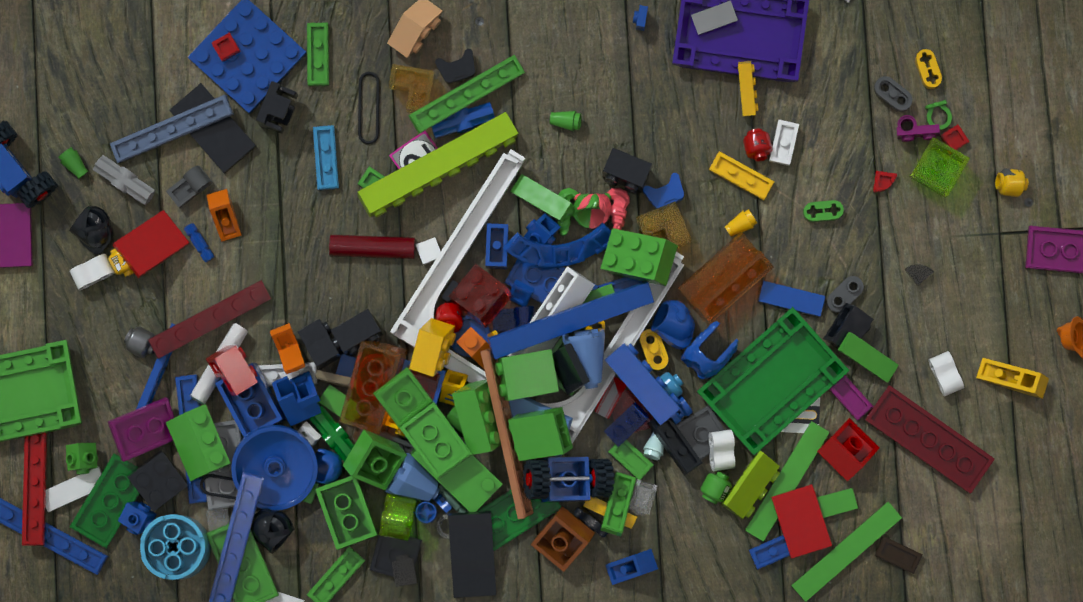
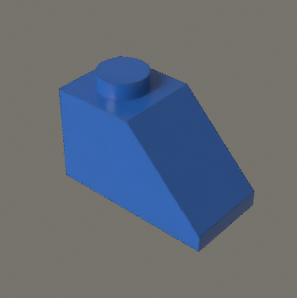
[605,549,658,585]

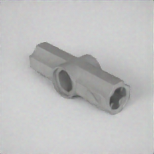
[93,155,156,206]

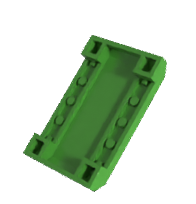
[0,340,82,442]

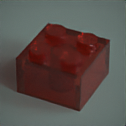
[449,264,512,328]

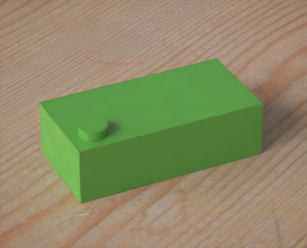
[410,449,503,512]

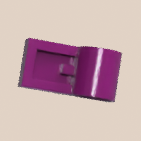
[897,115,940,142]

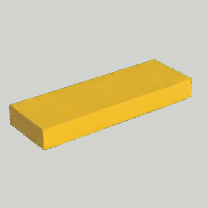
[709,151,774,201]

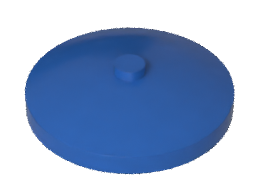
[231,425,318,510]

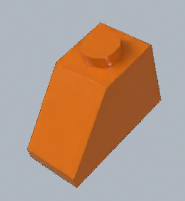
[207,189,242,242]
[456,327,501,369]

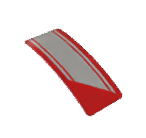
[594,377,626,419]

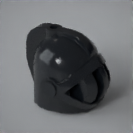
[69,205,114,254]
[251,508,295,554]

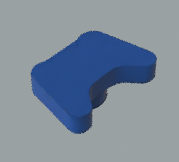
[643,173,684,210]

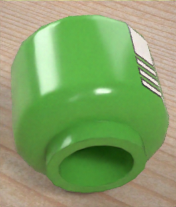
[700,471,732,504]

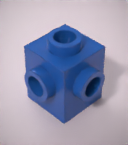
[524,213,560,245]
[118,501,157,535]

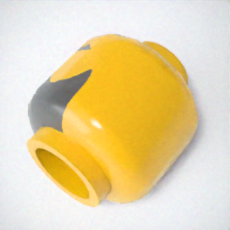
[995,168,1028,197]

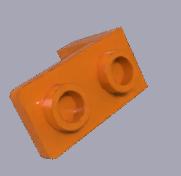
[270,323,305,374]

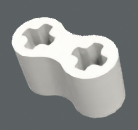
[70,254,115,290]
[928,351,964,397]
[709,430,735,471]

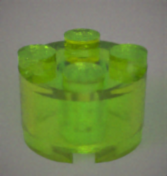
[379,494,417,541]

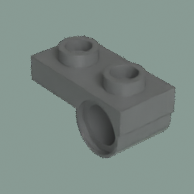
[166,165,213,208]

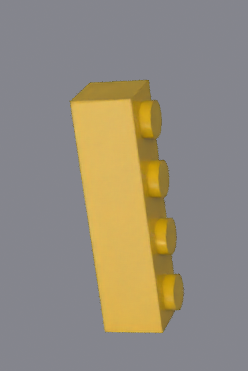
[738,61,758,116]
[583,497,637,529]

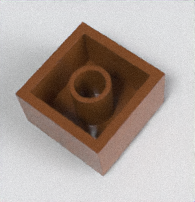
[531,506,595,572]

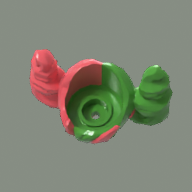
[557,188,630,236]

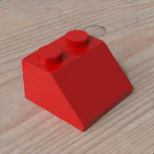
[817,418,880,482]

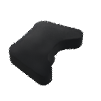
[435,49,475,84]
[574,506,608,537]

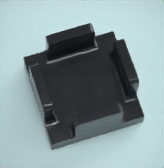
[256,81,298,134]

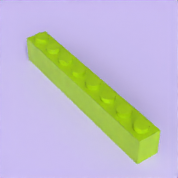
[357,112,519,217]

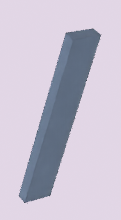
[110,95,234,163]

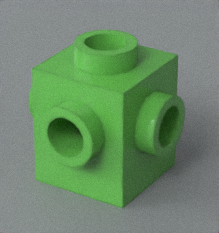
[66,443,98,474]

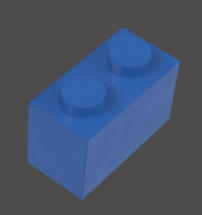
[485,223,509,269]

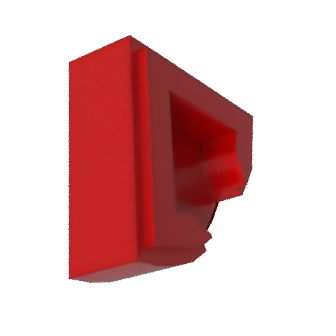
[873,171,897,193]

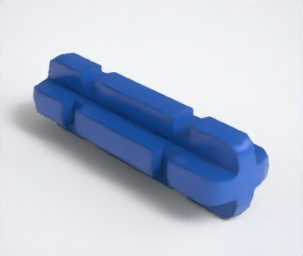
[184,223,214,262]

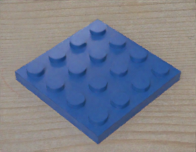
[188,0,307,114]

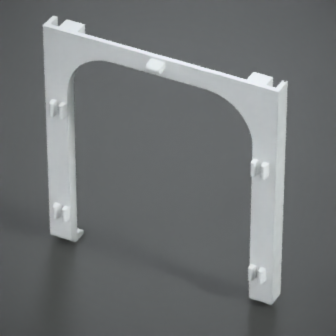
[390,149,684,444]

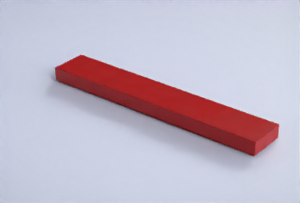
[22,433,47,546]

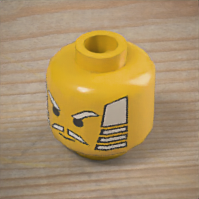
[108,249,134,277]

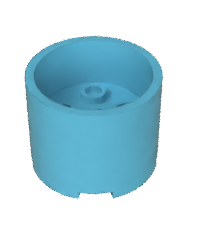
[140,514,211,580]

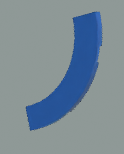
[503,222,611,267]

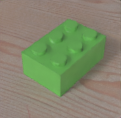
[600,228,678,286]
[452,379,501,455]
[315,476,379,550]

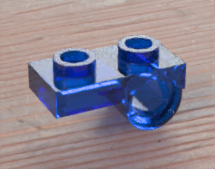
[492,306,535,332]
[604,402,650,447]

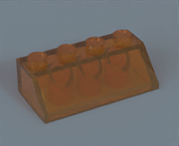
[339,341,408,435]

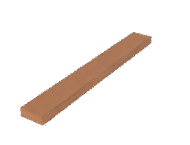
[480,348,534,519]

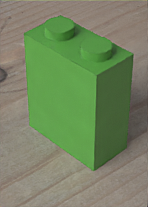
[495,349,559,401]
[508,407,573,461]

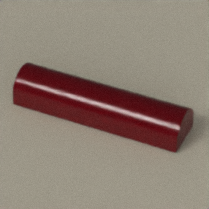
[329,235,415,259]

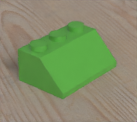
[166,404,231,482]

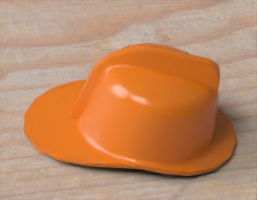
[1057,316,1083,359]

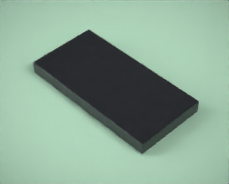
[169,83,257,174]
[448,511,497,598]

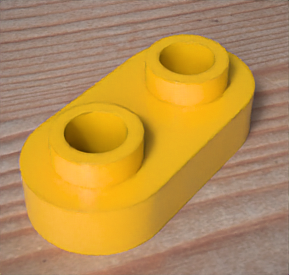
[640,329,668,371]

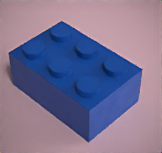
[215,363,286,437]

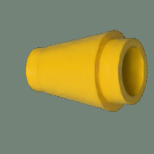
[725,209,757,237]

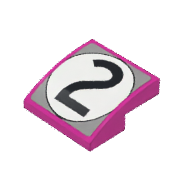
[389,131,438,169]

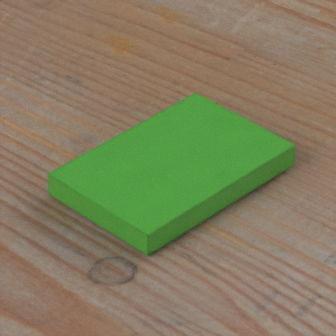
[399,402,472,480]

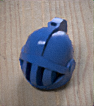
[651,300,695,349]

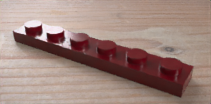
[147,280,271,359]

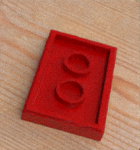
[112,210,190,279]
[771,484,832,559]

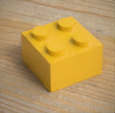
[409,318,456,377]

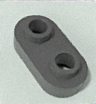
[874,76,912,112]
[826,276,864,313]

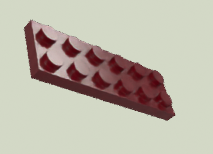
[864,385,995,494]

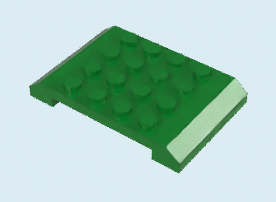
[697,307,850,456]

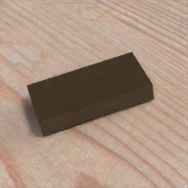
[874,536,923,574]

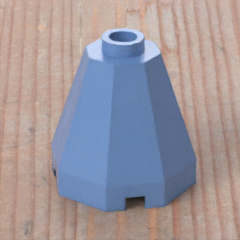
[384,453,440,502]

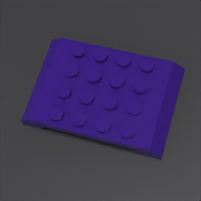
[672,0,809,82]

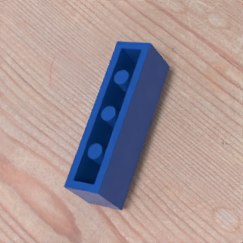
[605,343,681,425]

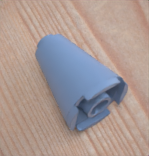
[562,329,605,389]

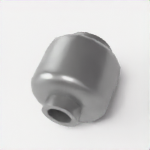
[124,326,155,358]

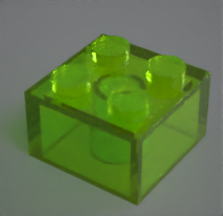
[909,137,970,198]

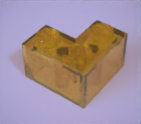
[389,64,435,114]
[636,201,692,249]

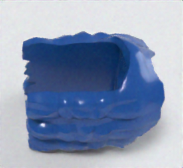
[681,321,739,379]

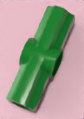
[309,406,354,462]

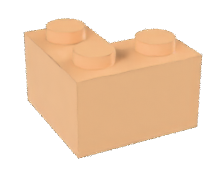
[387,0,443,58]

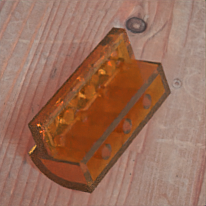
[678,232,774,324]

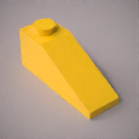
[976,358,1049,399]

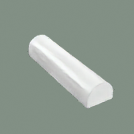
[190,323,248,405]

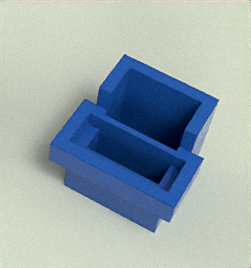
[272,371,322,426]

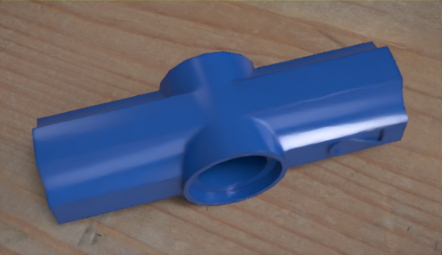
[432,102,495,139]

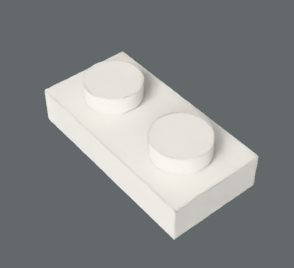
[769,120,799,166]

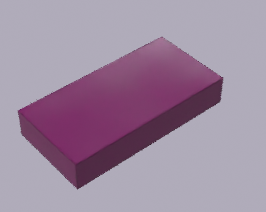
[829,375,874,421]

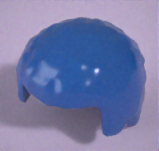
[316,449,343,484]

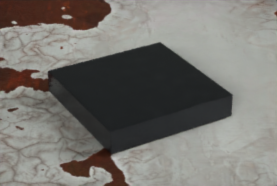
[552,343,590,395]
[369,529,422,581]

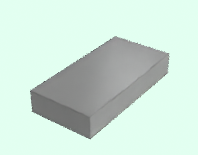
[691,0,738,35]

